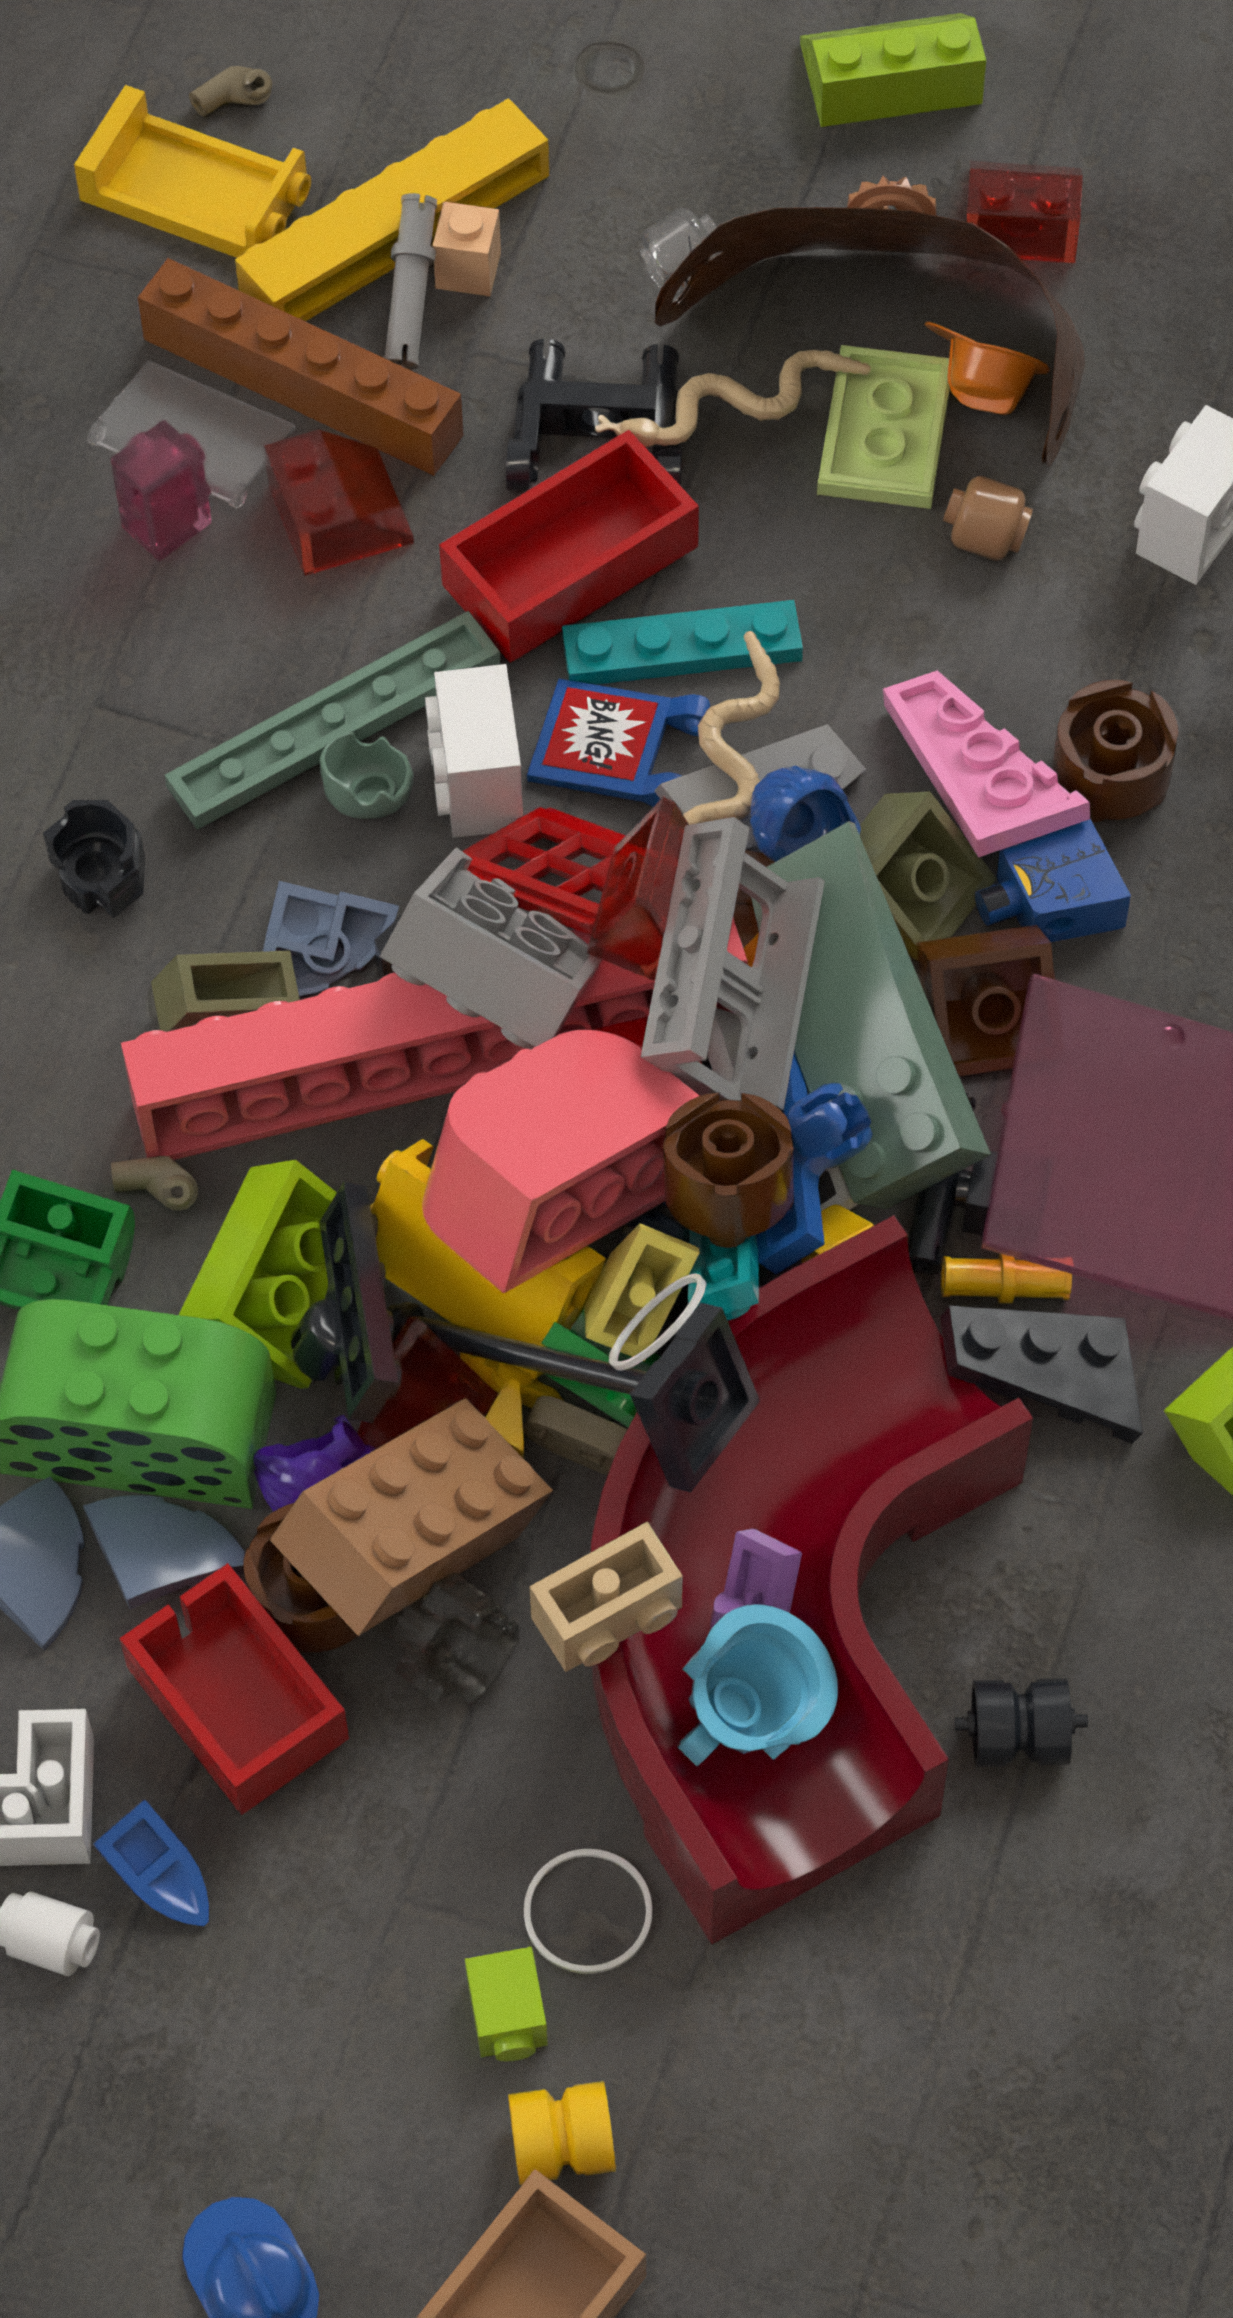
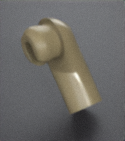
[189,66,273,117]
[111,1156,198,1211]

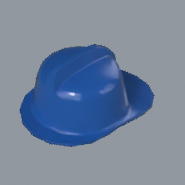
[182,2197,319,2318]

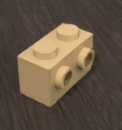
[529,1522,683,1672]

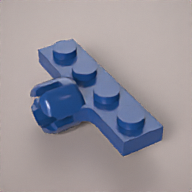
[756,1051,873,1274]

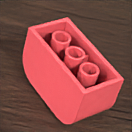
[422,1030,699,1293]

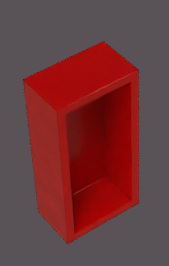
[439,430,699,663]

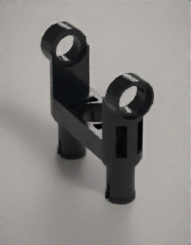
[506,339,682,491]

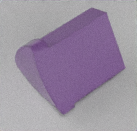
[710,1529,802,1629]

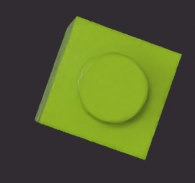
[465,1947,548,2061]

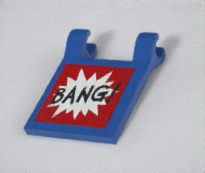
[527,679,710,814]

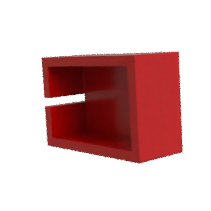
[120,1563,349,1815]

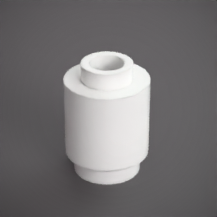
[0,1891,100,1976]

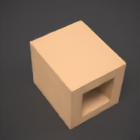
[433,202,501,296]

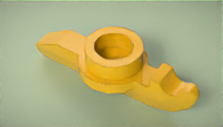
[460,1353,564,1408]

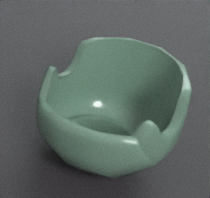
[319,731,414,819]

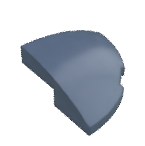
[262,881,399,998]
[0,1477,85,1650]
[83,1495,245,1609]

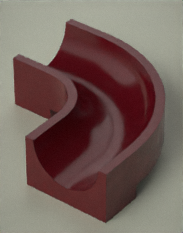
[591,1215,1033,1945]

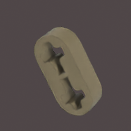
[523,1396,628,1476]

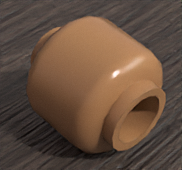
[943,476,1033,561]

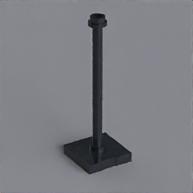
[387,1301,760,1492]

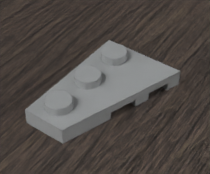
[654,724,866,853]

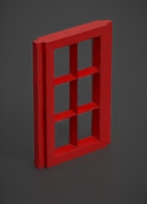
[462,807,679,936]

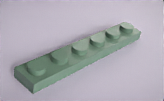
[165,611,500,830]

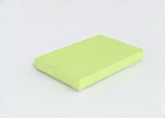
[817,345,950,509]

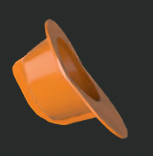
[924,322,1050,415]

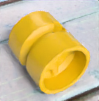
[508,2081,616,2185]

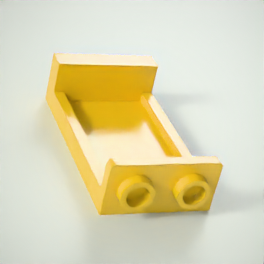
[74,85,311,258]
[370,1139,606,1380]

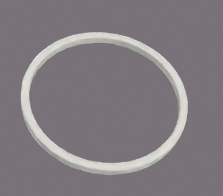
[609,1274,706,1371]
[524,1849,652,1974]

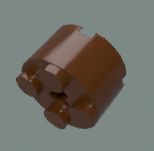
[1052,680,1178,822]
[663,1092,794,1248]
[243,1503,358,1653]

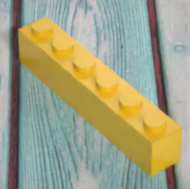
[235,98,550,322]

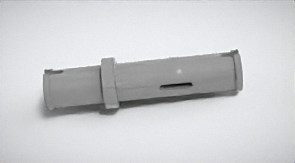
[383,193,437,370]

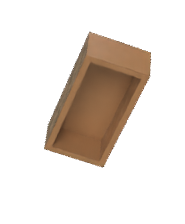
[270,1398,553,1636]
[417,2169,646,2318]

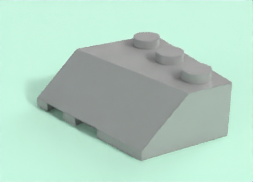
[379,847,604,1049]

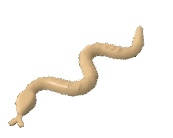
[595,350,871,447]
[676,631,780,854]

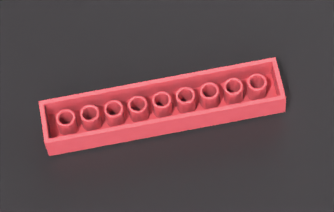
[121,912,747,1160]

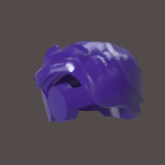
[253,1414,375,1512]

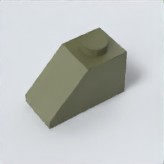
[151,951,300,1032]

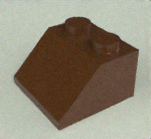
[917,925,1063,1076]

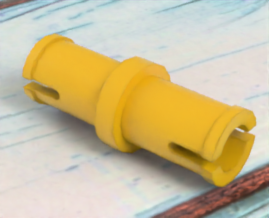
[941,1253,1072,1304]

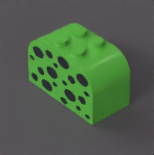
[0,1299,277,1509]

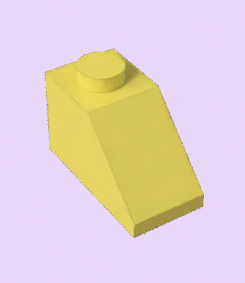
[584,1223,700,1362]

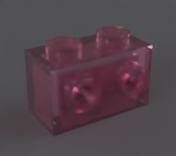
[110,419,212,561]

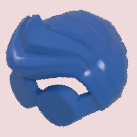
[750,765,861,862]

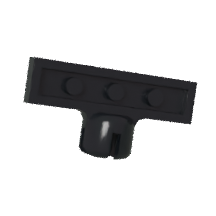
[291,1182,402,1423]

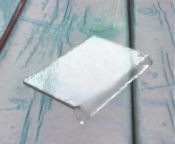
[87,360,295,509]

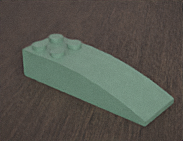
[751,821,991,1209]

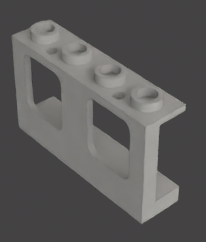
[641,817,825,1110]

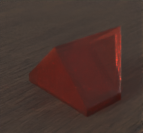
[357,1317,499,1450]

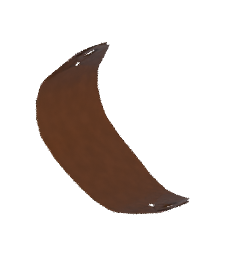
[655,207,1085,467]

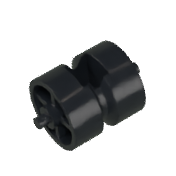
[954,1678,1088,1767]

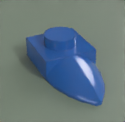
[92,1799,209,1926]

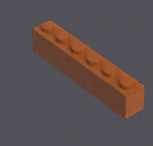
[137,258,464,476]

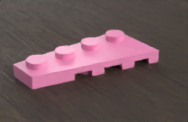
[883,670,1090,858]

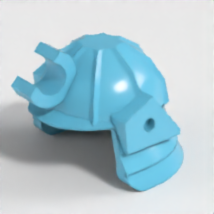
[678,1604,838,1766]

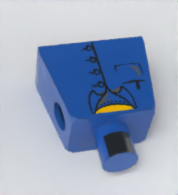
[975,819,1131,942]

